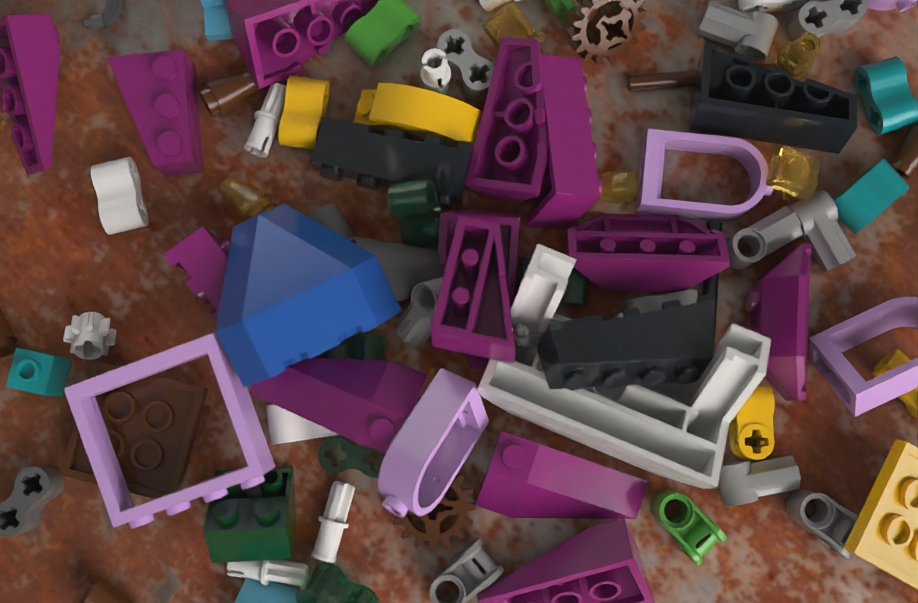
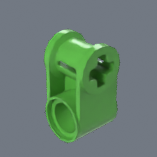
[650,489,727,566]

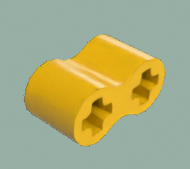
[278,75,330,150]

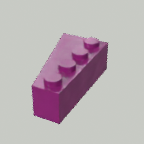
[525,54,602,230]
[163,226,231,322]

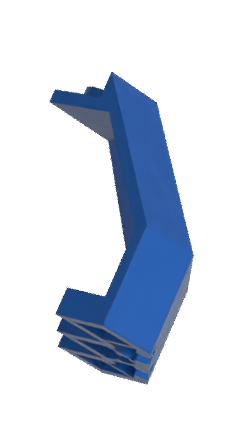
[215,203,402,387]

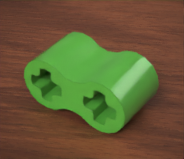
[344,0,422,67]

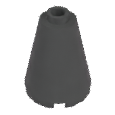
[344,236,444,302]

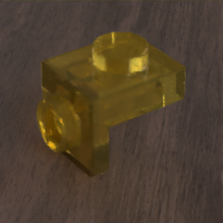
[481,1,547,50]
[766,145,821,203]

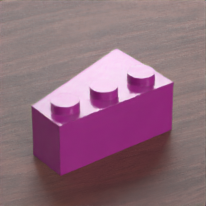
[107,49,204,176]

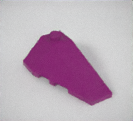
[249,358,428,453]
[475,431,648,519]
[477,518,655,603]

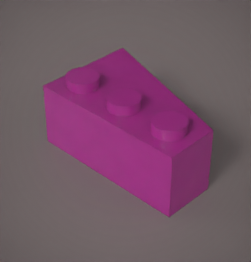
[430,216,515,363]

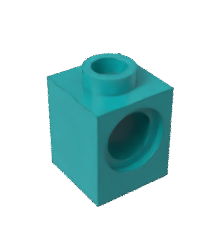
[5,348,73,397]

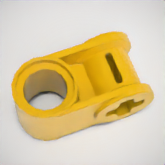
[728,385,775,460]

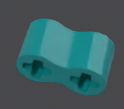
[854,56,918,135]
[833,158,910,234]

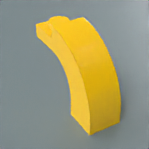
[353,83,483,149]

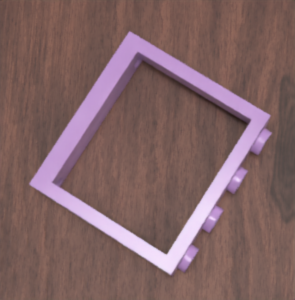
[63,333,275,529]

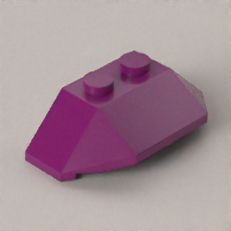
[566,213,730,292]
[746,243,812,401]

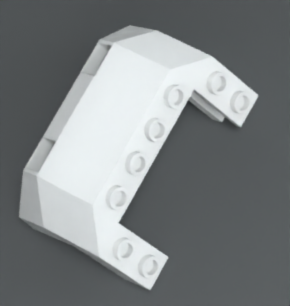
[477,244,771,489]

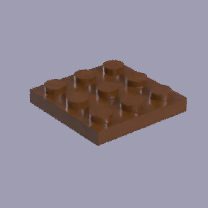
[60,360,209,498]

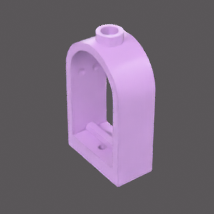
[635,129,775,221]
[809,297,918,417]
[378,368,489,518]

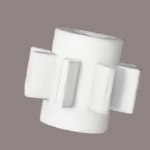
[63,312,116,360]

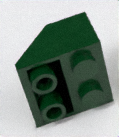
[203,466,296,563]

